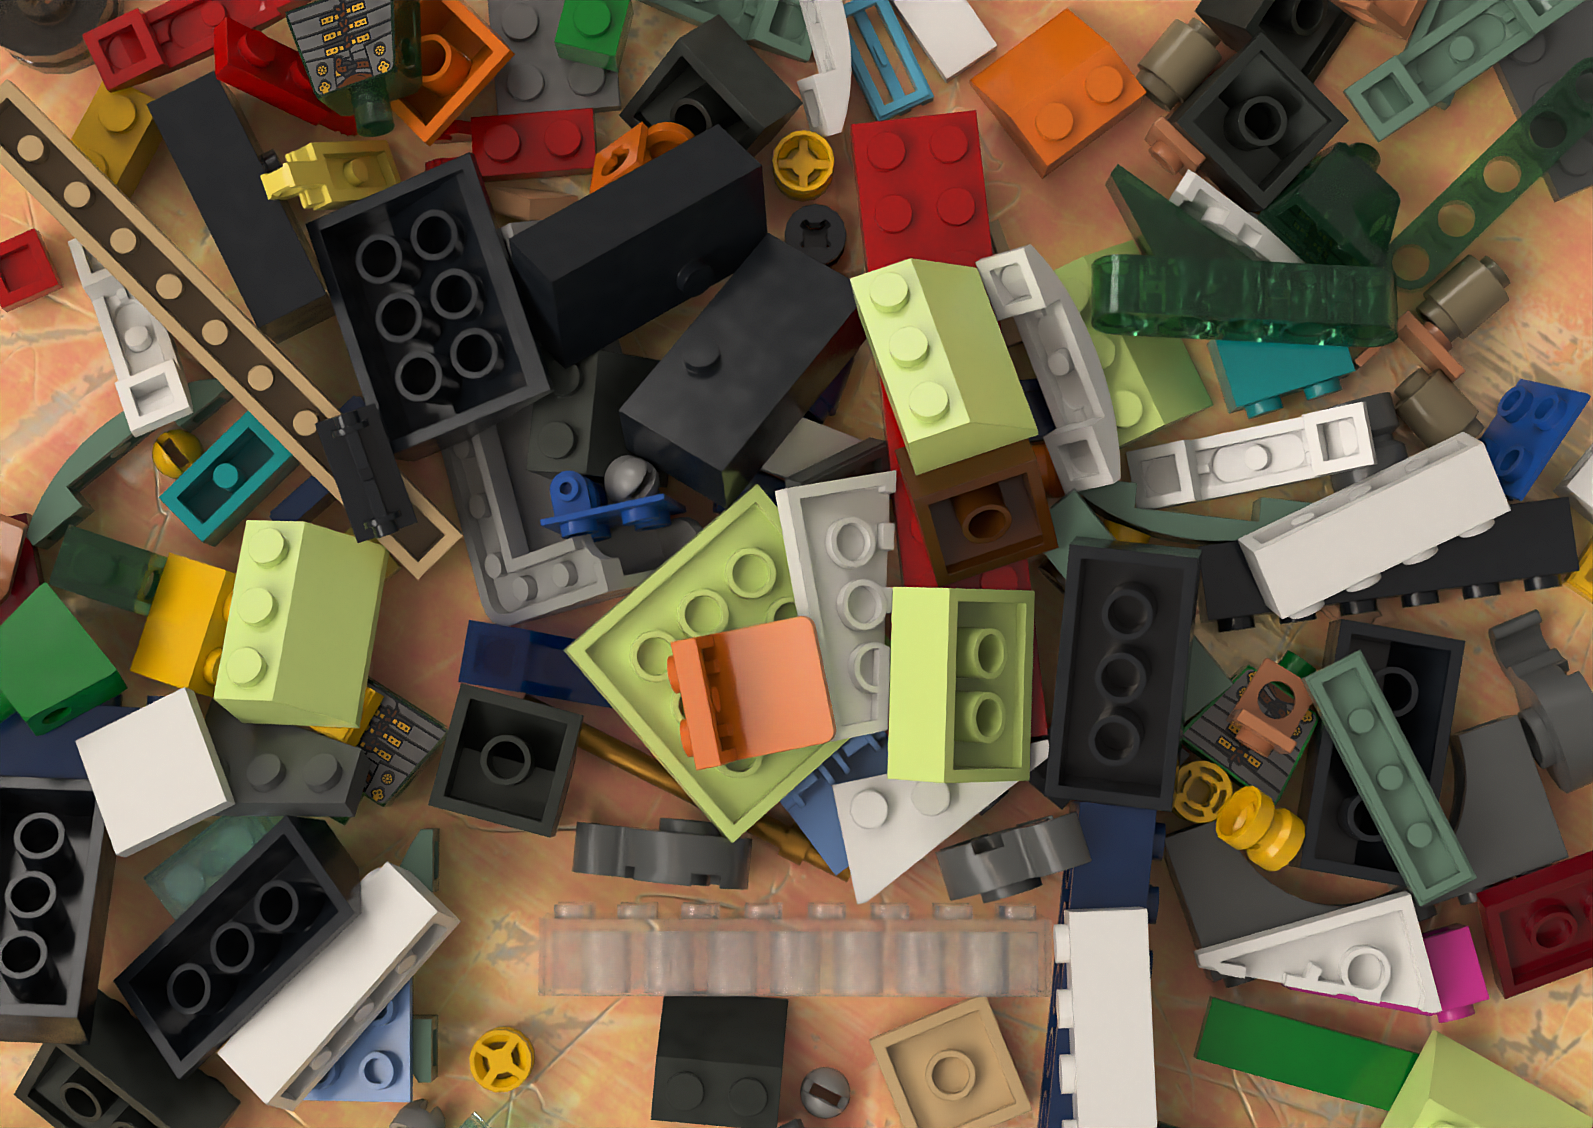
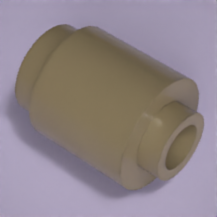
[1135,18,1222,112]
[1416,254,1510,342]
[1394,367,1485,448]

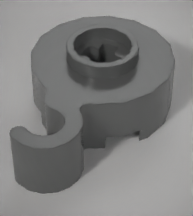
[1488,609,1593,794]
[936,811,1092,903]
[572,818,752,890]

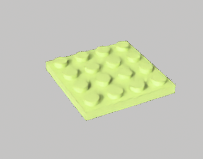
[563,484,891,843]

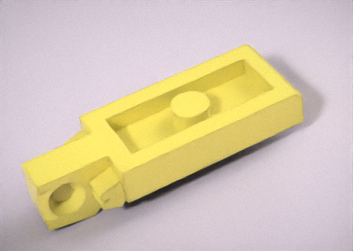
[260,140,401,211]

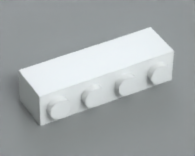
[1237,432,1511,619]
[217,861,461,1111]
[1053,907,1157,1128]

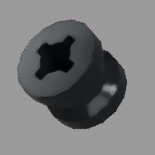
[784,204,846,268]

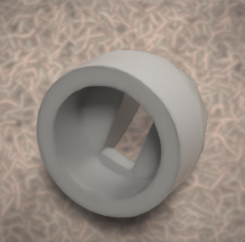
[604,455,660,503]
[800,1067,850,1119]
[389,1099,445,1128]

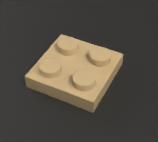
[869,992,1032,1128]

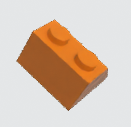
[363,0,515,146]
[969,8,1147,179]

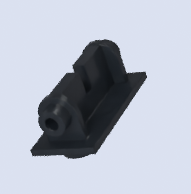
[315,403,418,543]

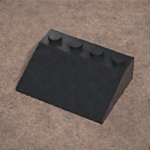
[305,152,555,462]

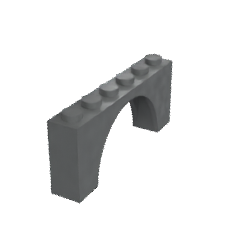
[1163,715,1569,988]

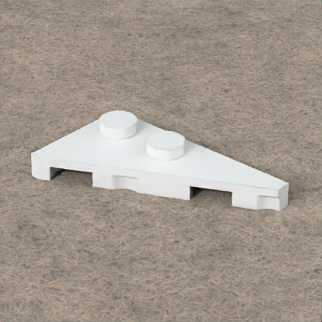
[1162,169,1360,321]
[832,740,1049,904]
[1193,890,1442,1013]

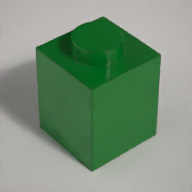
[554,0,634,72]

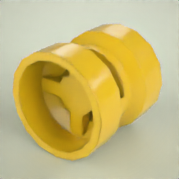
[772,130,834,202]
[1172,761,1233,823]
[1216,786,1305,872]

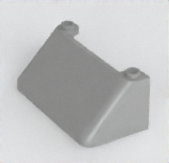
[441,220,703,626]

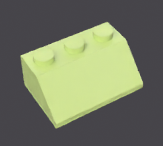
[1053,240,1213,450]
[850,258,1038,475]
[213,520,389,728]
[887,587,1035,783]
[1380,1030,1593,1128]

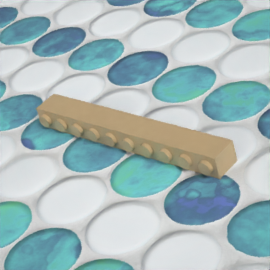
[0,79,463,579]

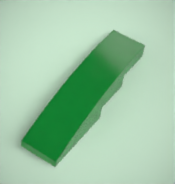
[1193,996,1420,1111]

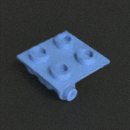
[780,731,888,876]
[303,977,413,1102]

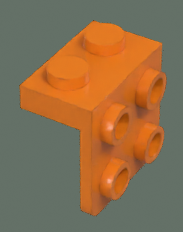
[667,616,836,770]

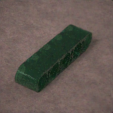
[1382,57,1593,294]
[1091,254,1398,348]

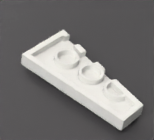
[775,470,896,742]

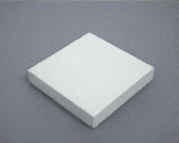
[75,687,235,858]

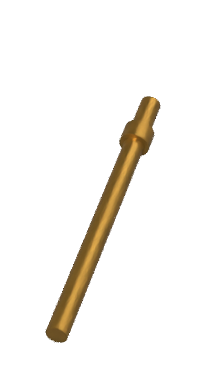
[523,693,851,882]

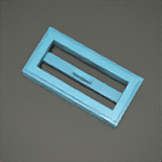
[843,0,934,121]

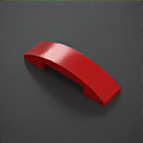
[82,0,313,93]

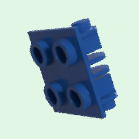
[1478,379,1591,501]
[540,471,687,543]

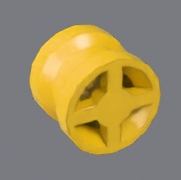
[469,1026,535,1092]

